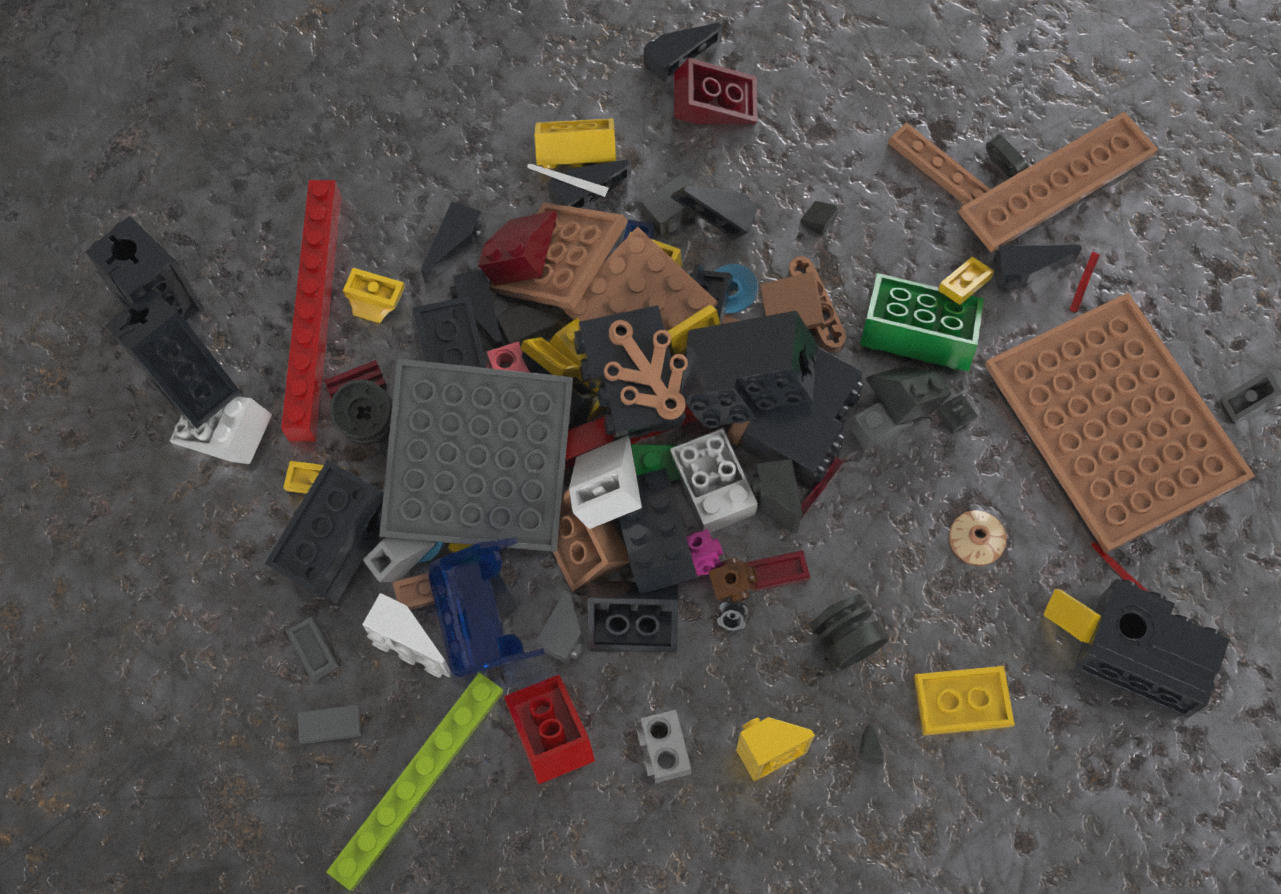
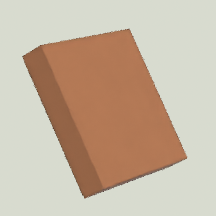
[760,271,825,329]

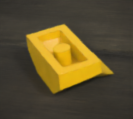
[343,268,405,323]

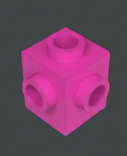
[686,529,724,576]

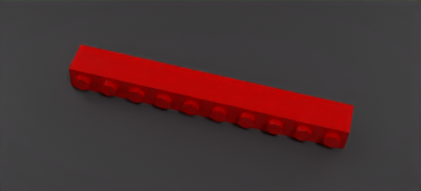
[281,180,341,442]

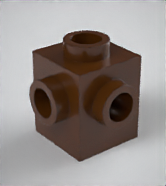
[709,558,758,603]

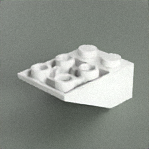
[170,397,272,464]
[670,429,758,533]
[569,436,642,529]
[362,593,452,678]

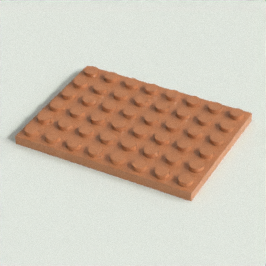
[985,293,1255,554]

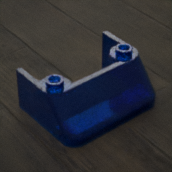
[428,537,545,677]

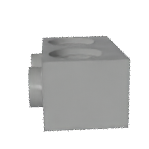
[636,710,691,783]

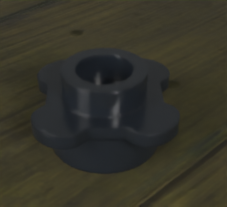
[717,601,749,631]

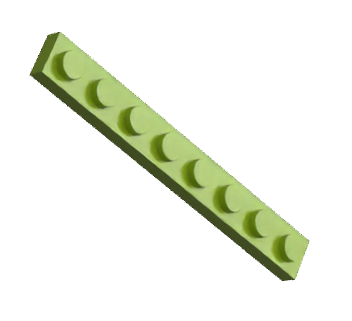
[326,672,504,892]

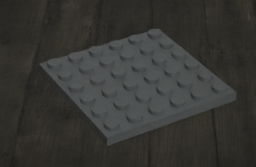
[379,359,573,552]

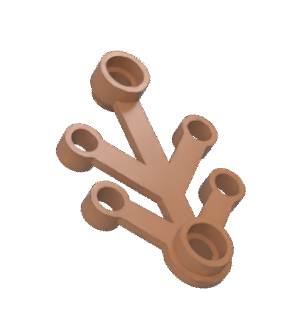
[604,320,688,420]

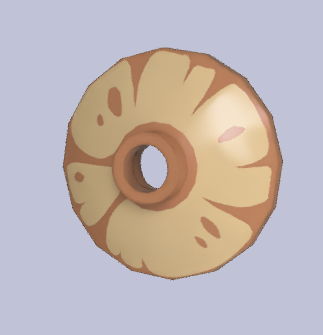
[949,510,1007,566]

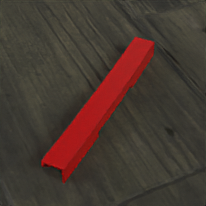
[1069,249,1101,313]

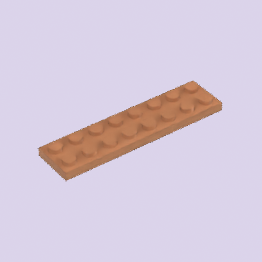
[958,111,1158,253]

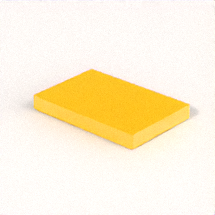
[914,666,1015,736]

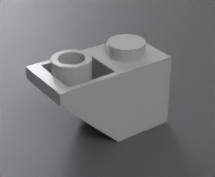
[363,537,436,582]

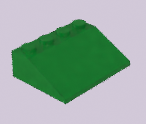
[860,273,984,372]

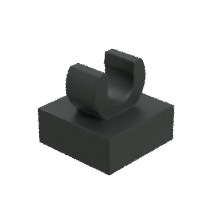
[937,394,978,433]

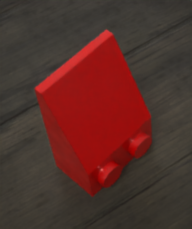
[504,675,595,784]

